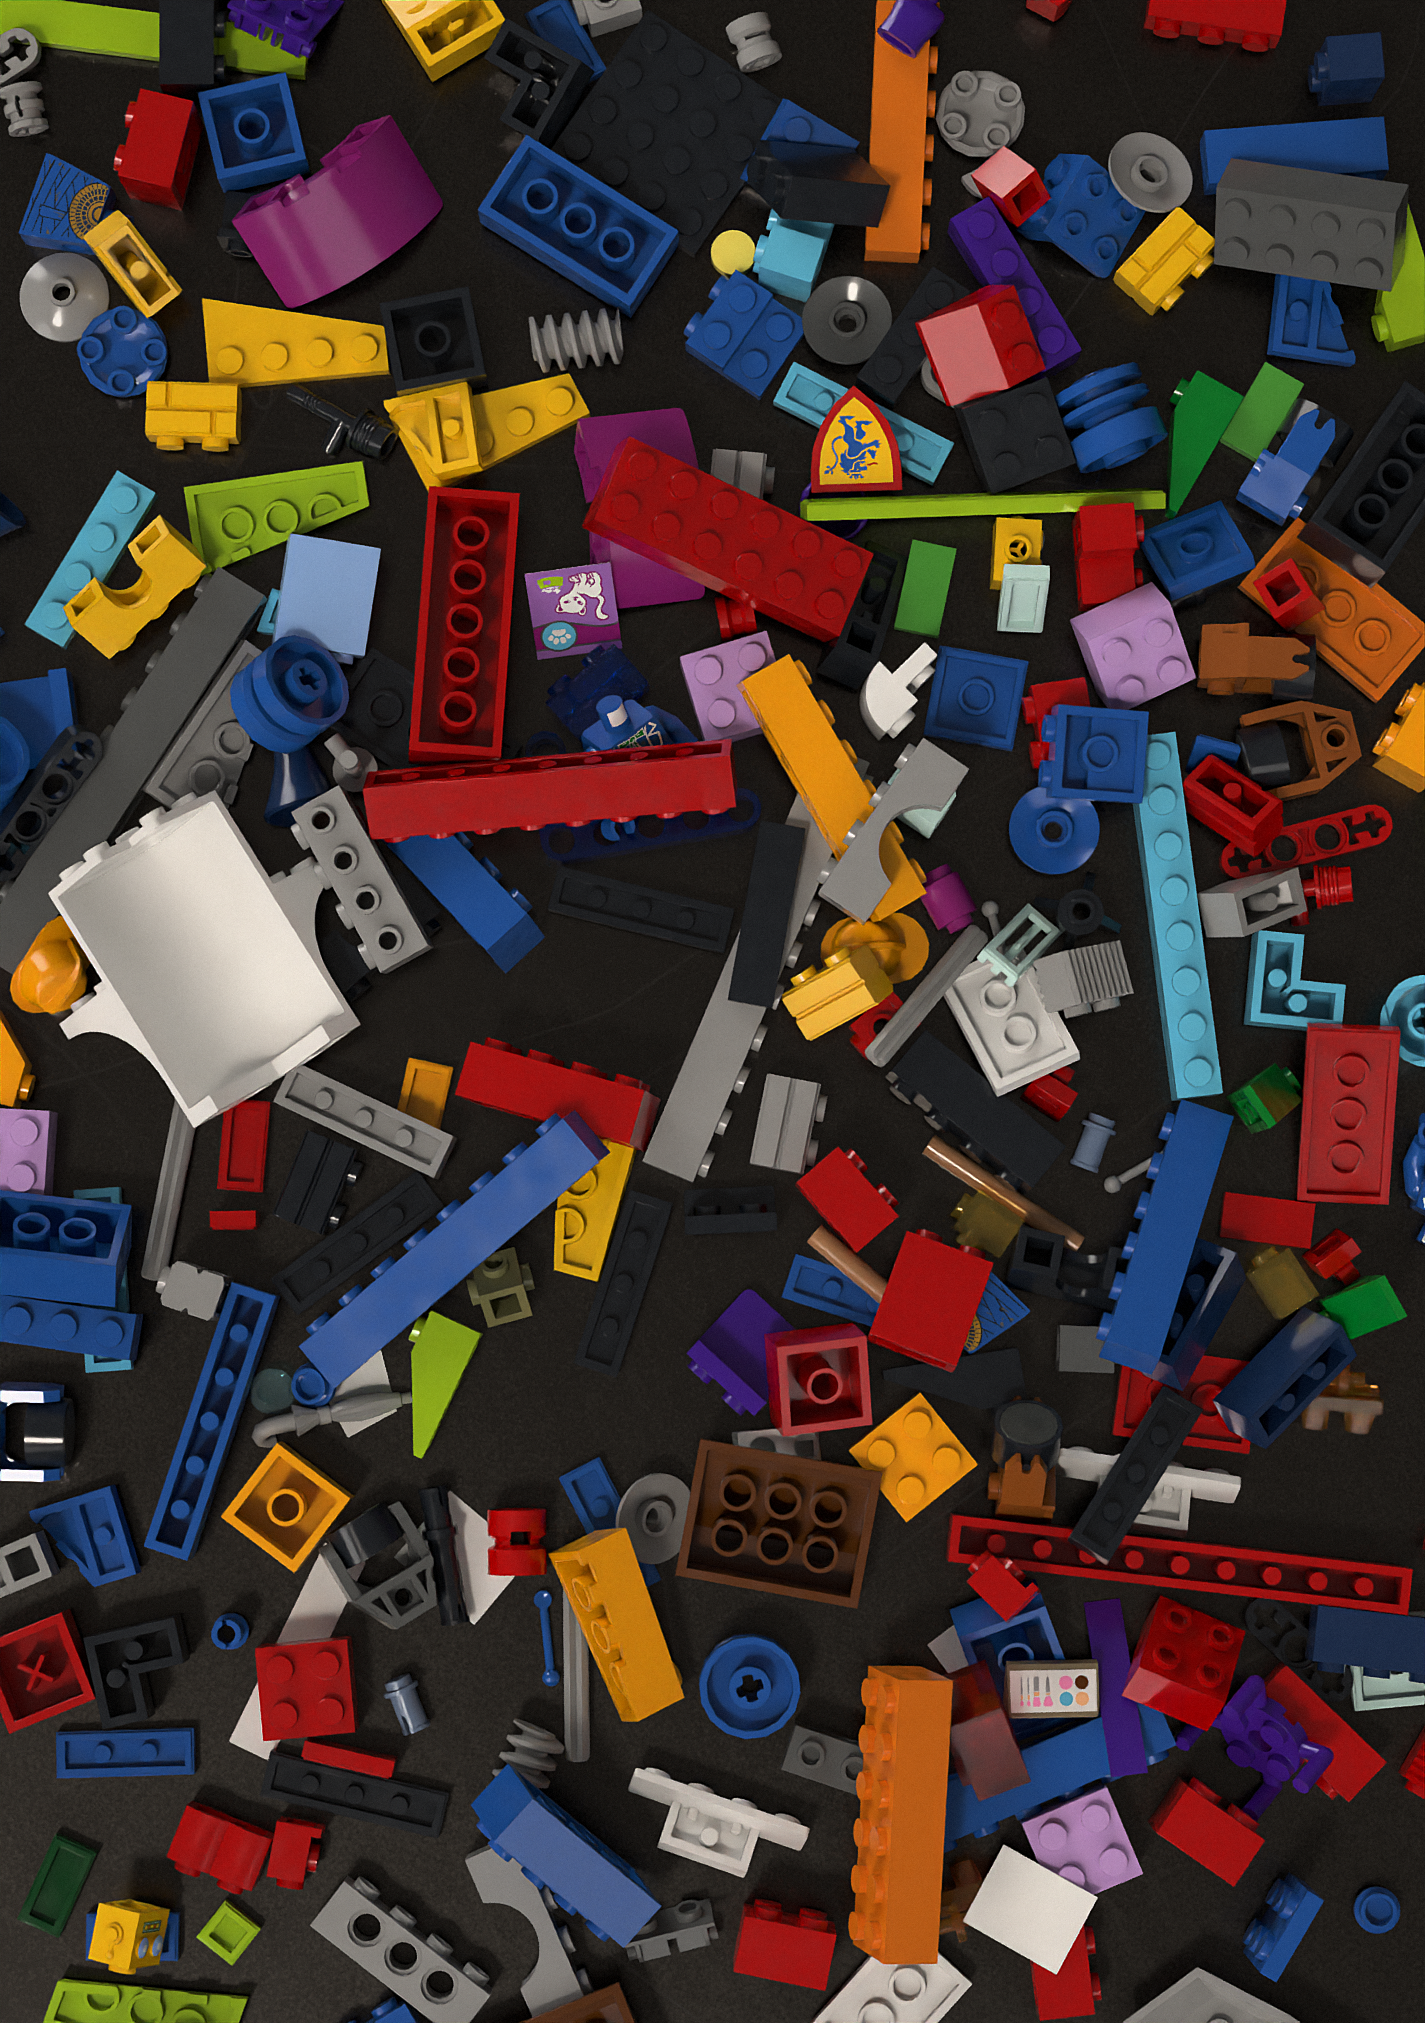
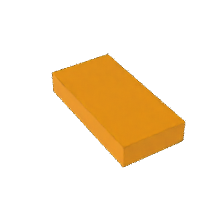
[397,1058,454,1130]

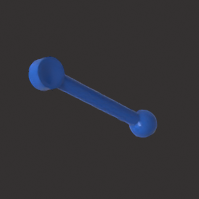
[534,1590,560,1687]

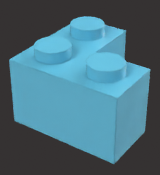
[752,209,835,303]
[1244,930,1346,1031]

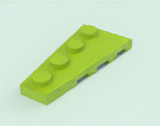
[184,461,370,577]
[43,1978,249,2023]

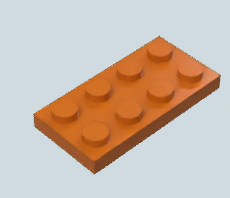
[1238,517,1425,704]

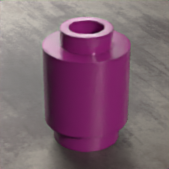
[920,863,978,934]

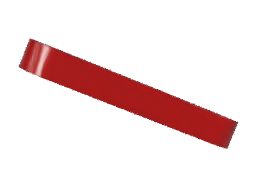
[1219,804,1393,880]

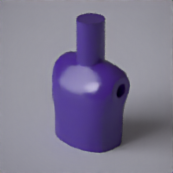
[877,0,945,58]

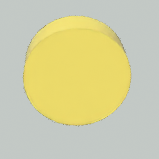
[711,230,756,278]

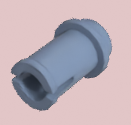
[1070,1113,1117,1173]
[383,1673,431,1736]

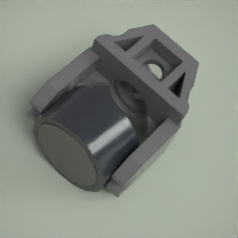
[318,1501,437,1629]

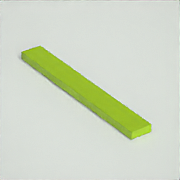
[0,0,308,80]
[800,487,1166,521]

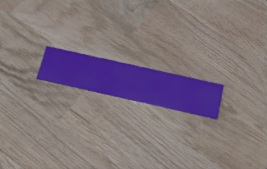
[1084,1598,1148,1777]

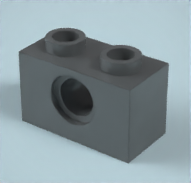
[781,1720,863,1795]

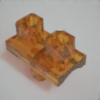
[1301,1365,1384,1434]
[939,1859,985,1943]

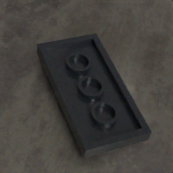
[329,646,523,769]

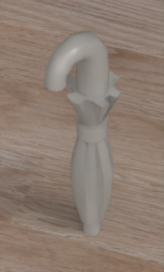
[252,1391,412,1448]

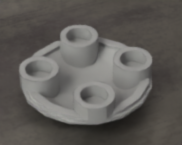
[936,71,1025,157]

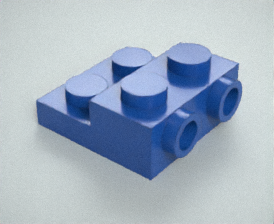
[683,270,804,400]
[1038,705,1149,804]

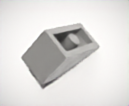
[1197,867,1308,937]

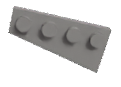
[142,640,262,810]

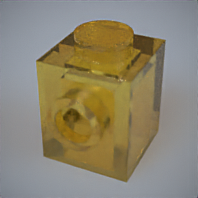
[950,1189,1025,1259]
[1245,1246,1319,1320]

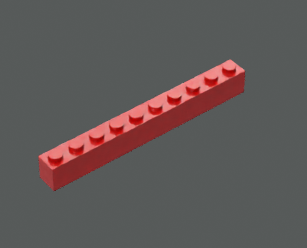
[945,1512,1413,1615]

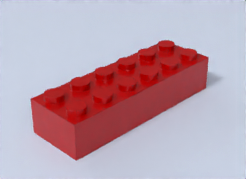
[582,436,874,643]
[408,486,520,766]

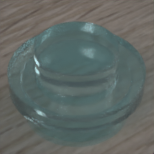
[249,1369,295,1414]

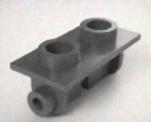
[625,1898,719,1963]

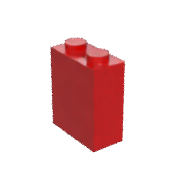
[867,1229,994,1373]

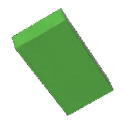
[1219,362,1304,463]
[894,540,957,639]

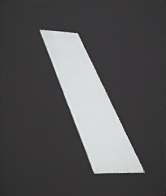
[229,1543,366,1760]

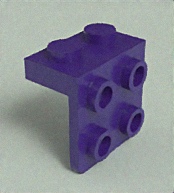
[687,1289,796,1416]

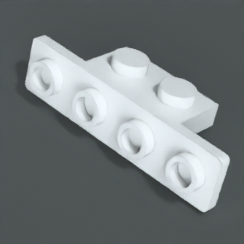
[1055,1446,1241,1538]
[628,1768,810,1878]

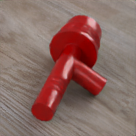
[1291,865,1354,926]

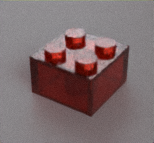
[943,1659,1031,1801]

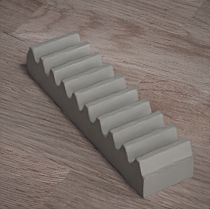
[273,1065,458,1179]

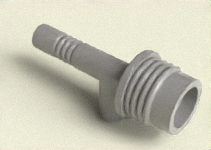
[324,733,378,793]

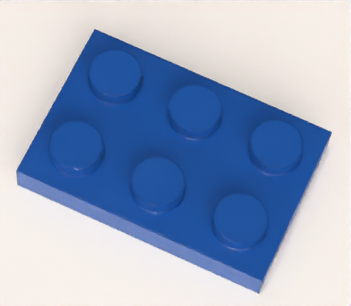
[1242,1872,1324,1982]

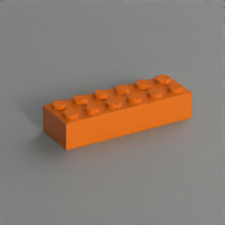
[848,1666,953,1964]

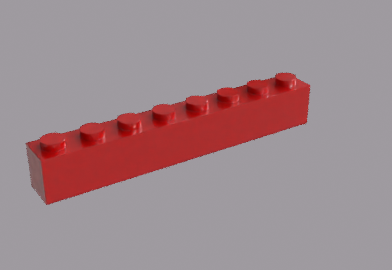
[363,739,738,843]

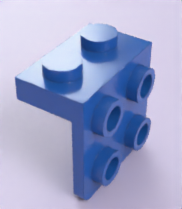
[1015,153,1146,278]

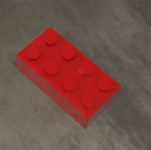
[455,1037,661,1152]

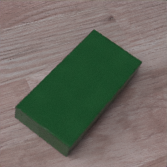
[17,1833,99,1938]

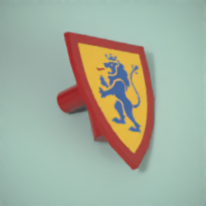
[811,386,902,493]

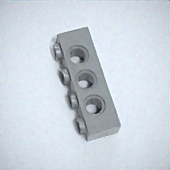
[310,1876,493,2023]

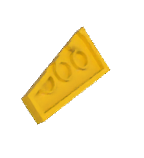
[202,298,390,388]
[389,373,590,492]
[554,1139,637,1282]

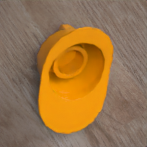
[820,913,929,984]
[10,915,90,1014]

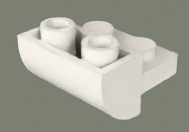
[859,642,937,741]

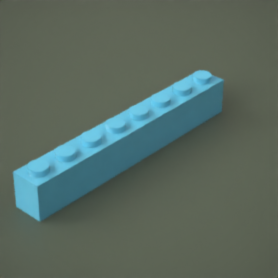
[1133,732,1223,1101]

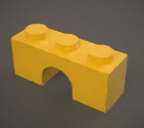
[63,515,207,659]

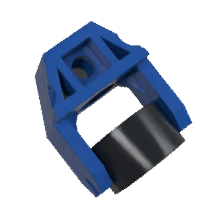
[1236,398,1354,527]
[0,1381,76,1482]

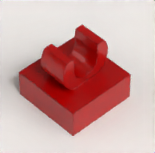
[1020,1066,1079,1122]
[1302,1228,1362,1287]

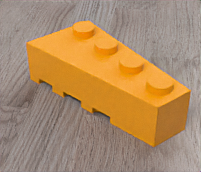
[548,1527,685,1722]

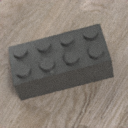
[1214,158,1409,292]

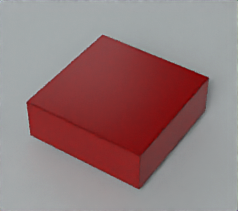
[210,1211,260,1230]

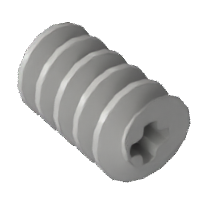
[529,307,624,373]
[486,1719,565,1788]

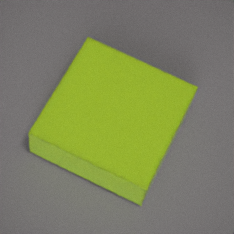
[196,1899,262,1966]

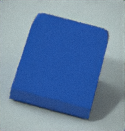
[1185,734,1241,774]

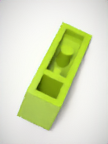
[1371,204,1425,353]
[408,1310,483,1459]

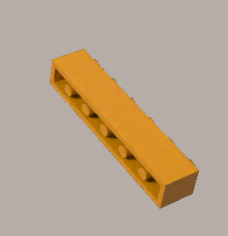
[736,654,927,922]

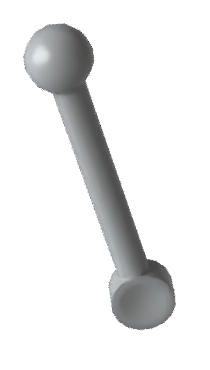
[981,900,1018,985]
[1104,1151,1163,1193]

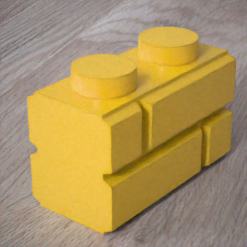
[1113,207,1215,316]
[83,210,182,318]
[145,381,242,452]
[782,945,893,1041]

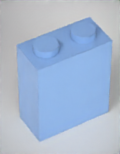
[272,533,381,665]

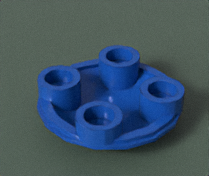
[77,306,168,398]

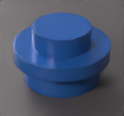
[291,1362,336,1408]
[1353,1886,1400,1934]

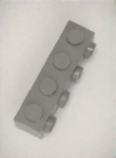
[291,785,433,974]

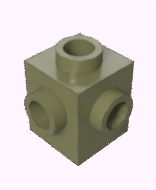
[466,1247,535,1328]

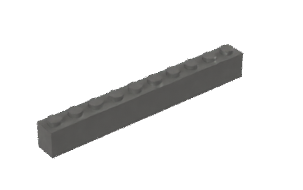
[0,567,268,975]

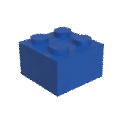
[198,72,311,193]

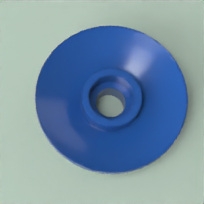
[1009,787,1100,875]

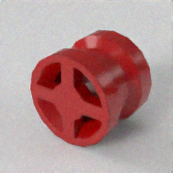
[714,596,758,642]

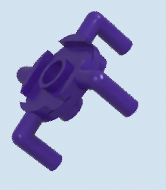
[1174,1675,1334,1821]

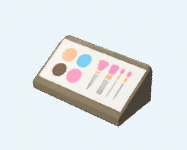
[1003,1659,1099,1719]

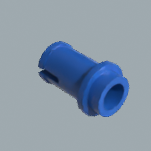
[211,1613,249,1650]

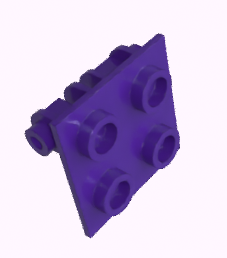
[227,0,344,59]

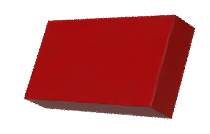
[217,1100,272,1193]
[1218,1192,1316,1249]
[301,1737,398,1779]

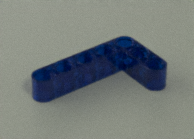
[525,731,761,865]

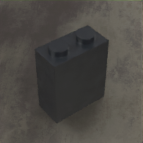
[747,140,890,228]

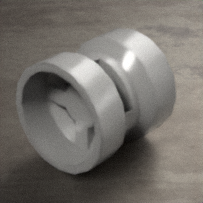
[726,12,782,73]

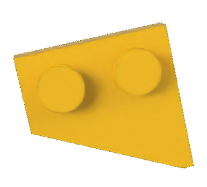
[383,381,483,480]

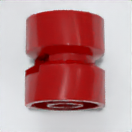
[487,1508,547,1576]

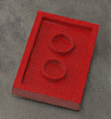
[1111,1355,1251,1454]

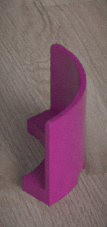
[232,115,443,308]
[574,408,705,609]

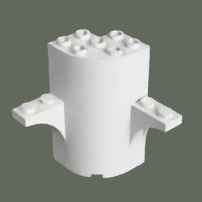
[48,790,361,1128]

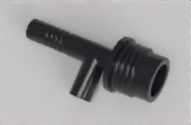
[286,382,398,461]

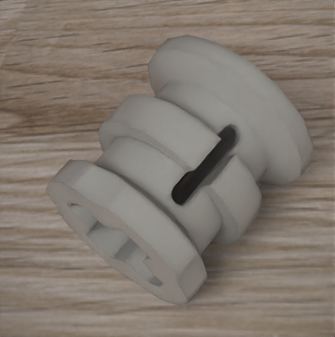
[0,81,49,137]

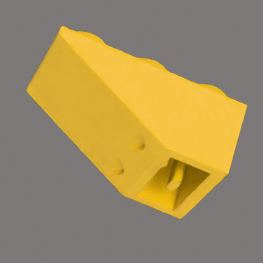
[381,0,505,82]

